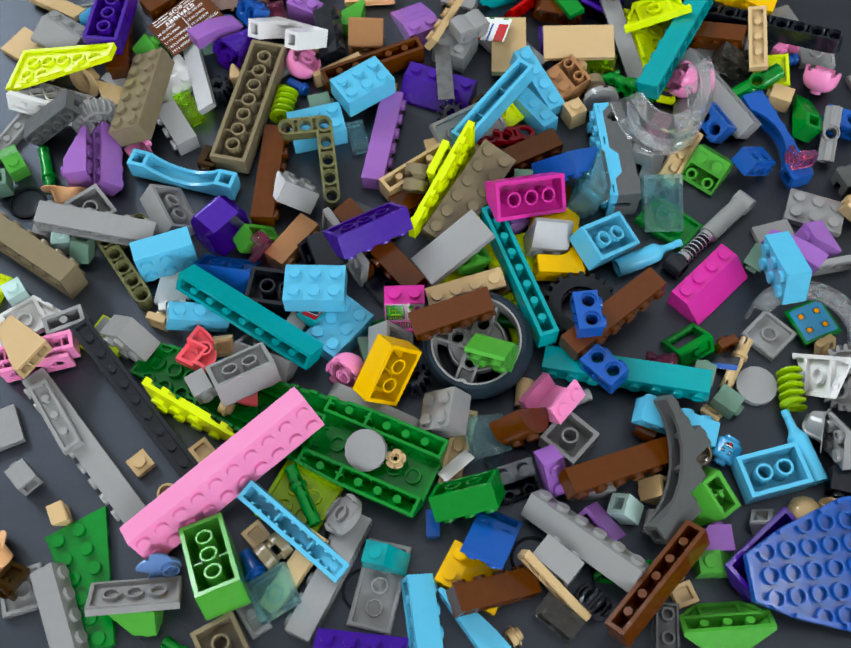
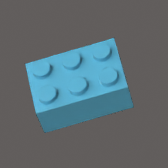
[330,56,396,117]
[286,101,348,154]
[568,211,640,271]
[129,226,198,283]
[759,231,813,305]
[282,264,348,312]
[305,295,375,362]
[730,441,814,505]

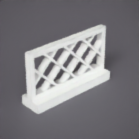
[6,83,94,126]

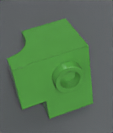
[132,33,170,55]
[456,247,492,275]

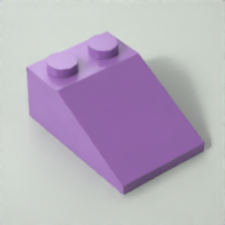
[390,2,438,46]
[61,125,93,188]

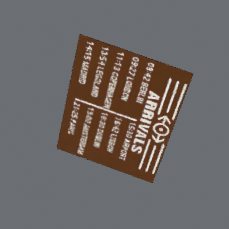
[147,0,224,57]

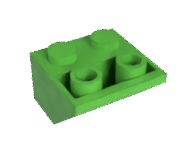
[679,144,734,196]
[464,333,519,374]
[691,466,741,527]

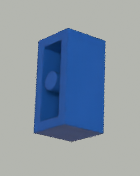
[426,509,440,540]

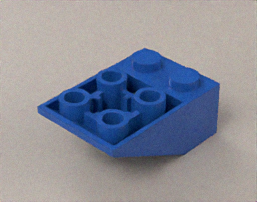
[460,511,523,570]

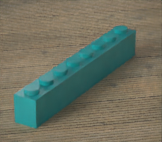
[635,0,713,100]
[480,206,560,348]
[176,264,324,370]
[542,345,713,402]

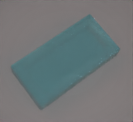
[345,119,369,155]

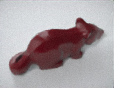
[477,125,535,148]

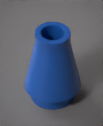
[239,549,267,583]

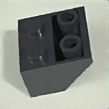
[297,228,348,265]
[484,446,539,506]

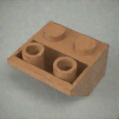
[348,17,385,55]
[546,54,592,103]

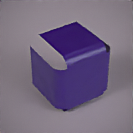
[191,195,250,258]

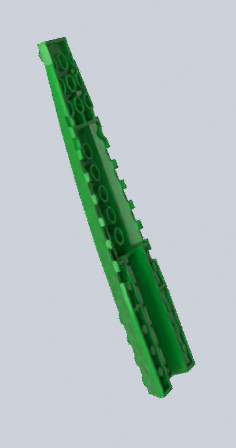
[130,342,449,518]

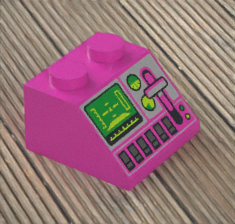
[384,285,425,332]

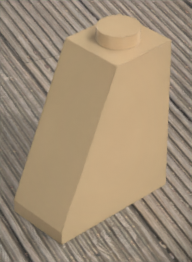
[0,315,53,379]

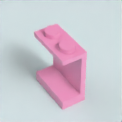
[518,372,586,425]

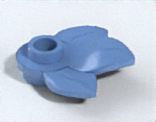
[135,553,182,578]

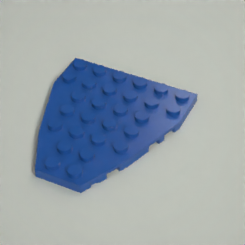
[743,496,851,632]

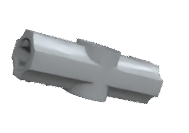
[816,105,843,163]

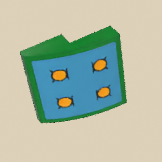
[784,298,842,347]

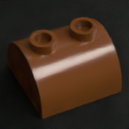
[489,407,549,449]

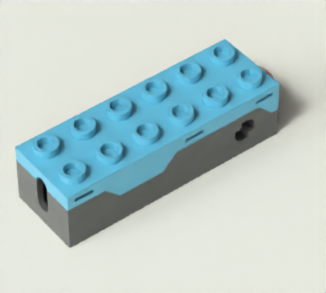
[587,101,642,216]

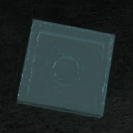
[465,412,512,460]
[247,561,302,625]

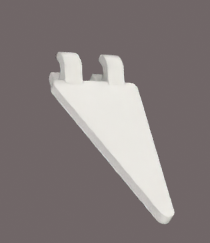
[154,271,192,315]

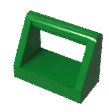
[660,323,715,366]

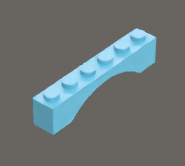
[127,148,241,200]

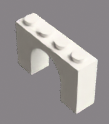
[248,16,328,51]

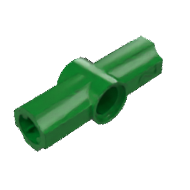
[731,63,785,99]

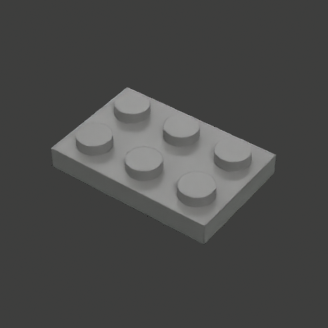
[782,188,844,238]

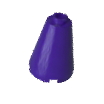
[213,28,259,71]

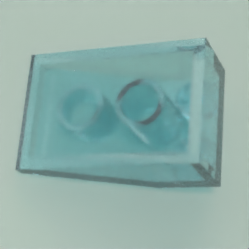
[566,149,611,219]
[640,174,684,233]

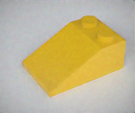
[434,540,507,616]

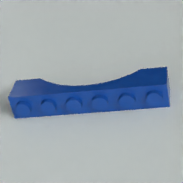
[741,90,814,190]

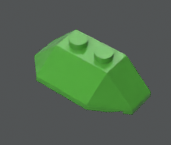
[679,601,778,648]

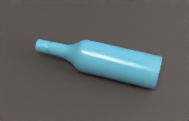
[612,239,683,278]
[781,409,829,487]

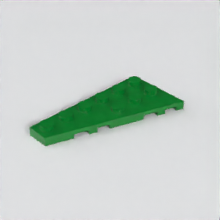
[45,506,117,648]

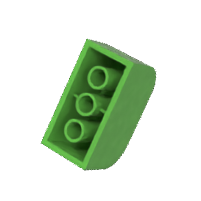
[178,512,252,621]

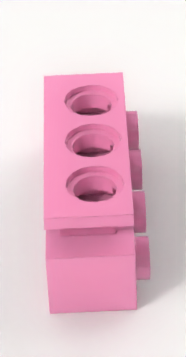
[0,329,81,383]

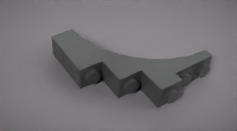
[644,394,711,545]

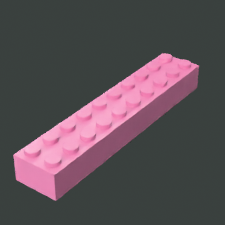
[119,387,325,560]

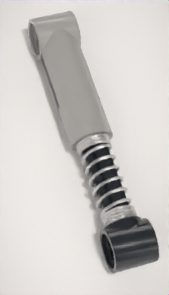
[661,190,756,279]

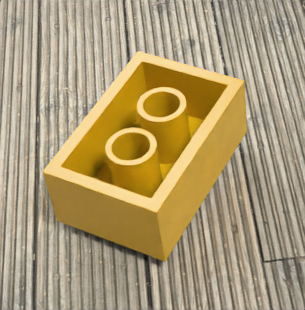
[352,334,422,406]

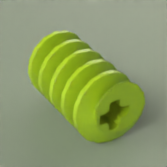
[269,84,299,124]
[776,366,807,412]

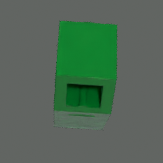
[792,94,822,143]

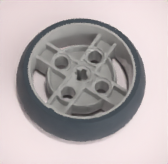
[423,291,533,399]

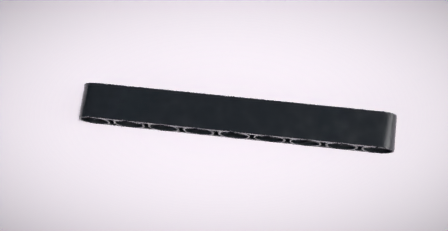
[703,3,844,54]

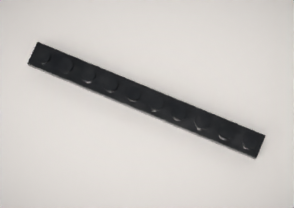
[69,318,198,478]

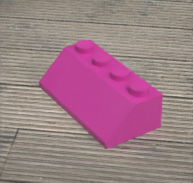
[485,172,567,222]
[667,244,748,326]

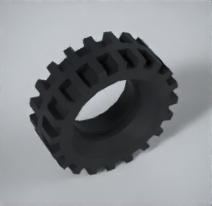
[544,271,614,340]

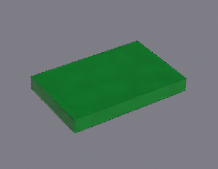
[634,195,704,252]

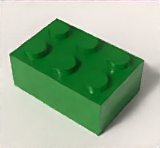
[428,469,506,523]

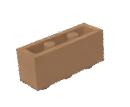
[264,213,320,270]

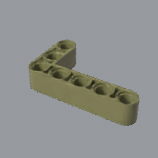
[278,115,341,208]
[96,213,155,311]

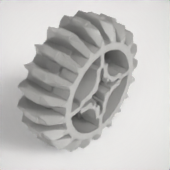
[71,96,117,137]

